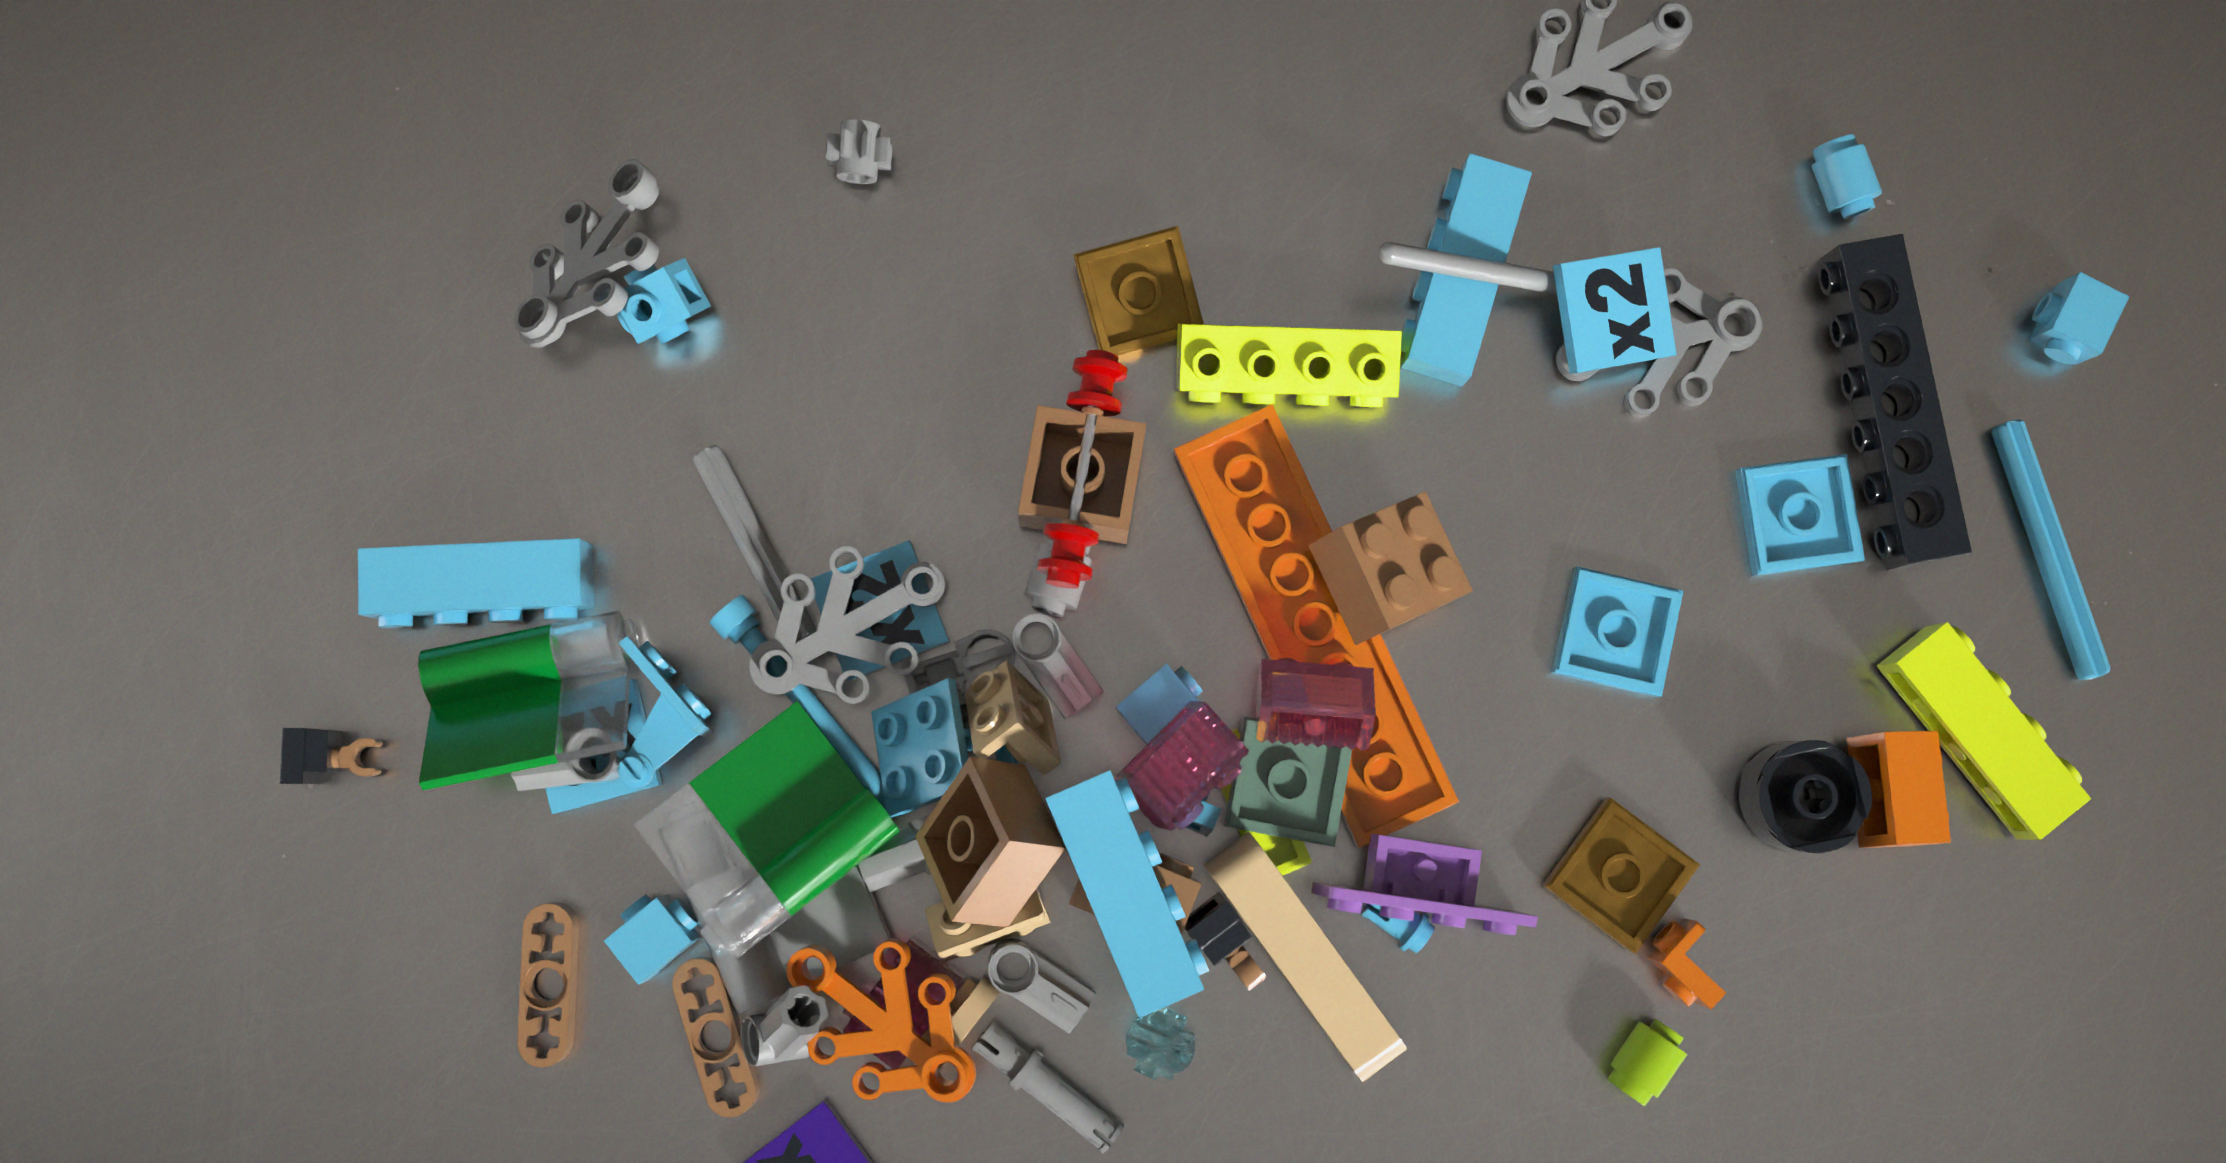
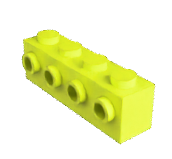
[1176,323,1402,407]
[1876,622,2091,840]

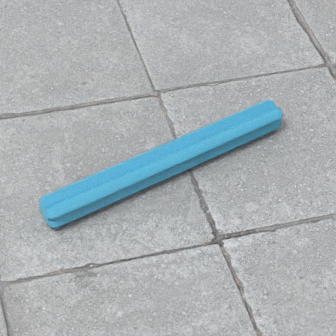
[1992,419,2111,680]

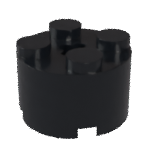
[1739,740,1872,853]

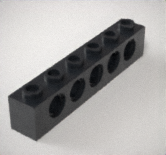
[1818,234,1972,570]

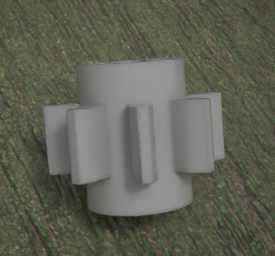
[825,119,893,184]

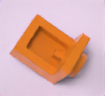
[1647,918,1726,1010]

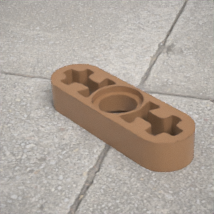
[517,902,579,1068]
[672,956,760,1118]

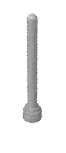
[1378,242,1557,295]

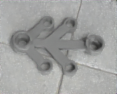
[1506,0,1693,136]
[514,159,659,348]
[1556,268,1762,418]
[749,546,945,704]

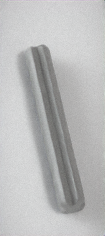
[693,445,815,643]

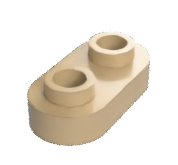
[914,976,1000,1069]

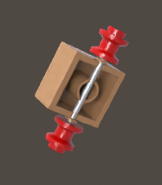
[1018,350,1147,589]

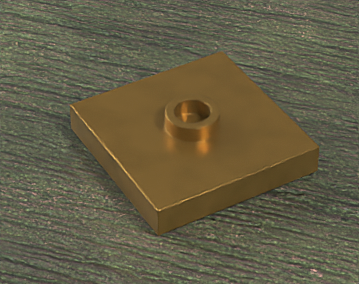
[1072,226,1204,356]
[1542,797,1700,954]

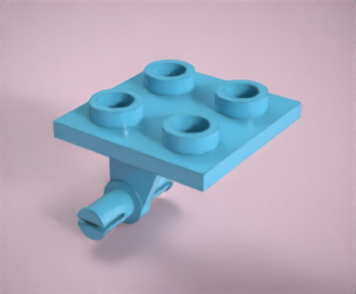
[618,636,714,789]
[871,678,1019,818]

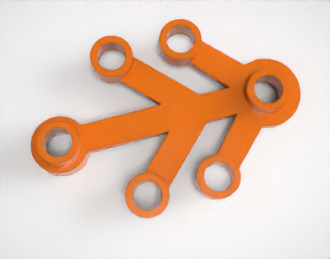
[786,938,976,1102]

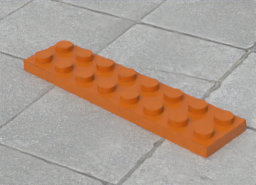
[1173,404,1459,848]

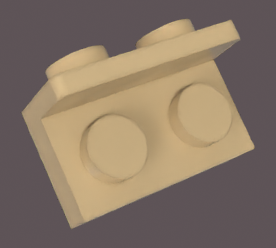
[965,660,1061,776]
[924,888,1051,961]

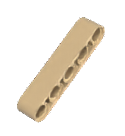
[1203,831,1407,1083]

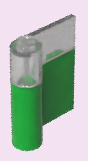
[418,610,639,791]
[633,701,900,960]

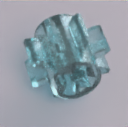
[1126,1008,1195,1080]

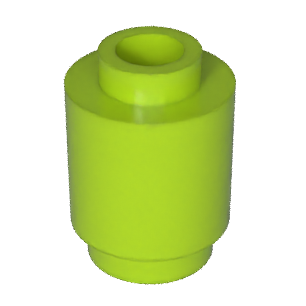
[1607,1018,1688,1106]

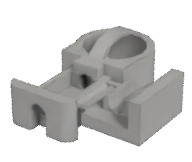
[901,629,1016,729]

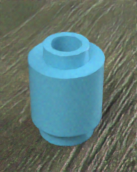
[1811,134,1883,219]

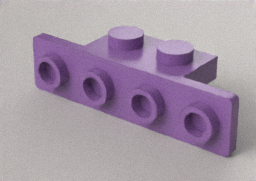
[1311,834,1538,935]

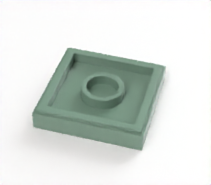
[1223,716,1354,847]

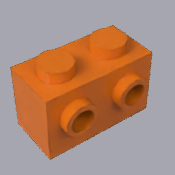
[1847,731,1951,848]

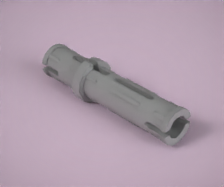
[971,1020,1124,1154]

